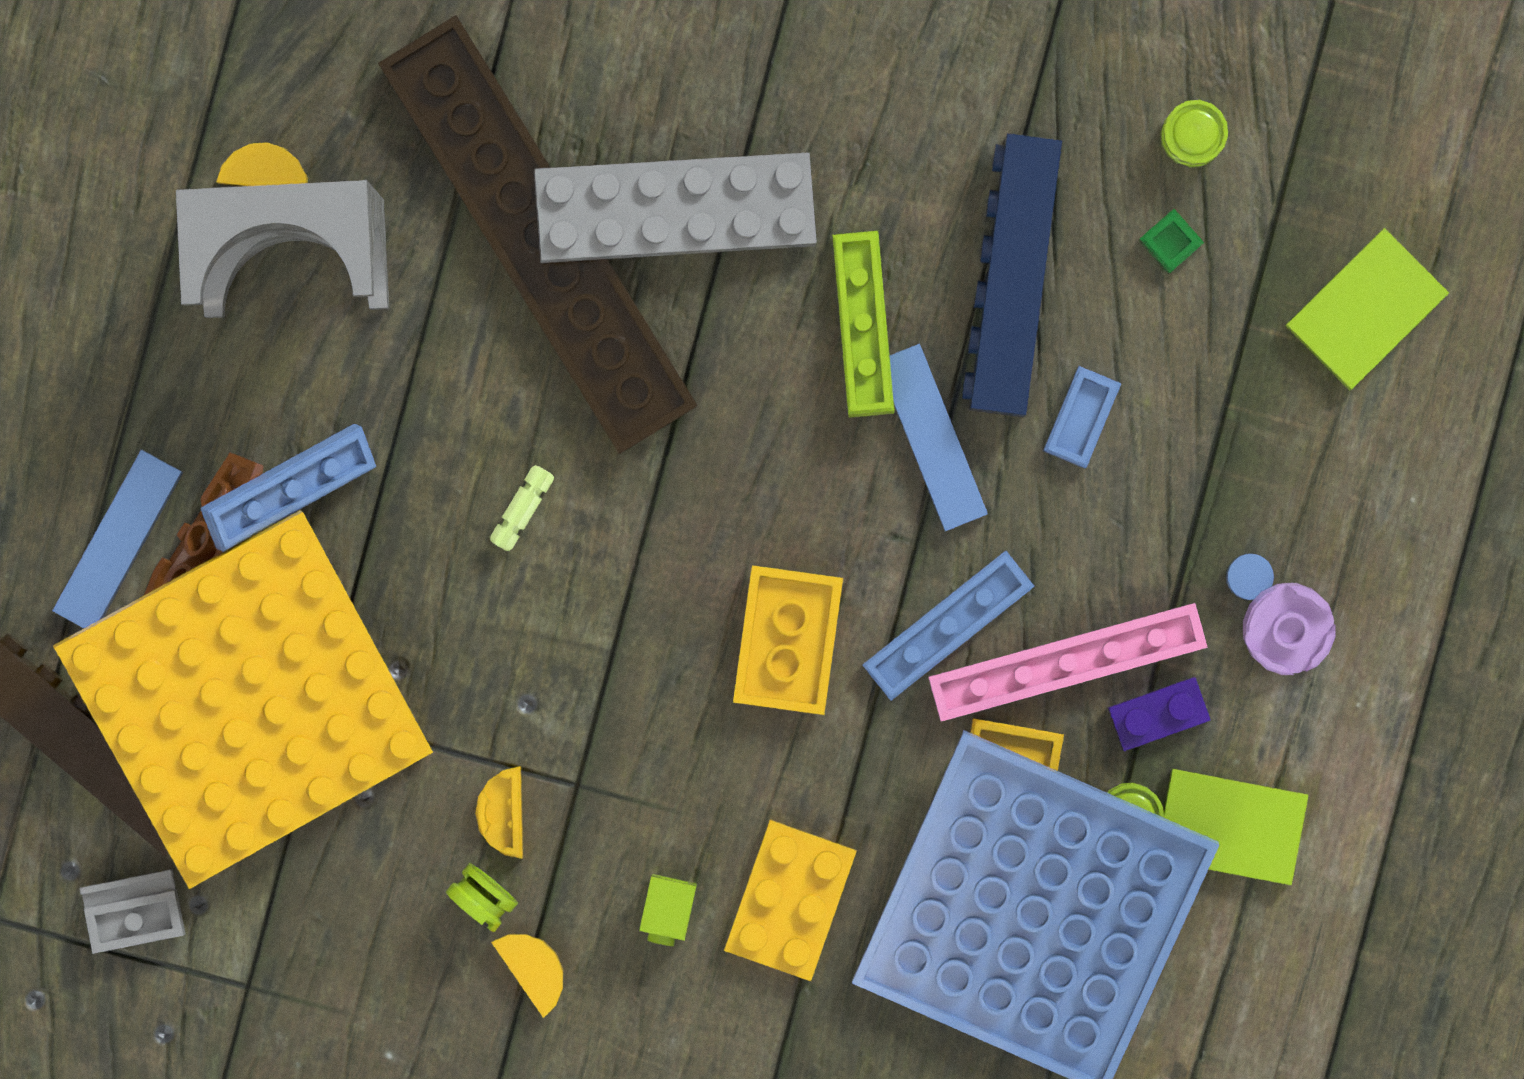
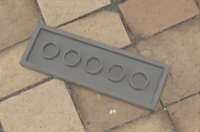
[534,152,817,263]

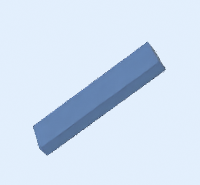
[890,344,988,531]
[200,424,377,552]
[52,450,183,628]
[862,551,1035,701]

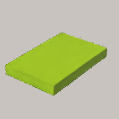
[1285,228,1449,391]
[1163,768,1309,885]

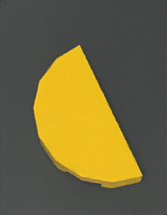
[216,143,308,187]
[475,766,523,859]
[491,934,563,1018]

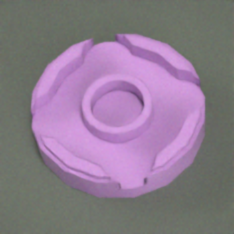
[1243,583,1336,675]

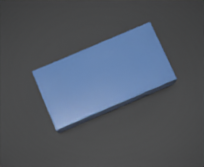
[1043,366,1121,469]

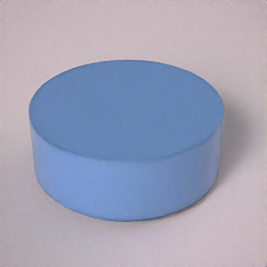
[1226,554,1274,600]

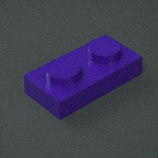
[1107,677,1211,751]

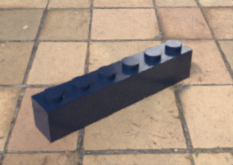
[962,133,1062,417]

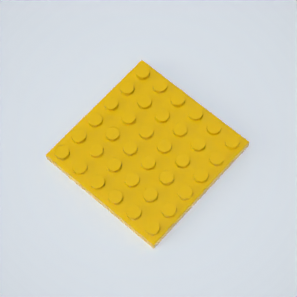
[53,510,433,889]

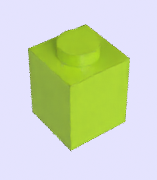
[639,874,697,946]

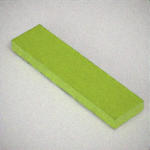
[832,231,895,418]

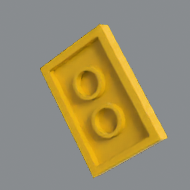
[733,565,843,715]
[724,820,857,981]

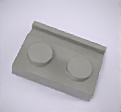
[80,869,186,954]

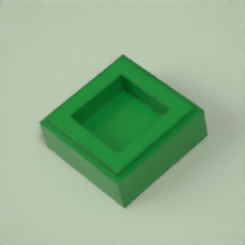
[1139,209,1204,274]

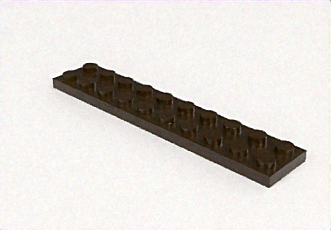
[378,15,698,454]

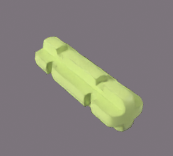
[490,465,554,551]

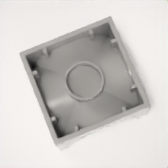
[176,180,389,318]

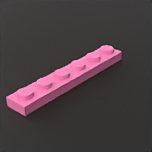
[928,603,1208,722]

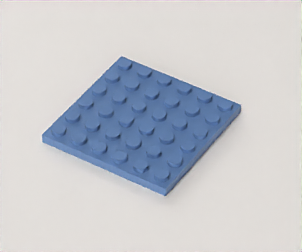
[852,730,1219,1079]

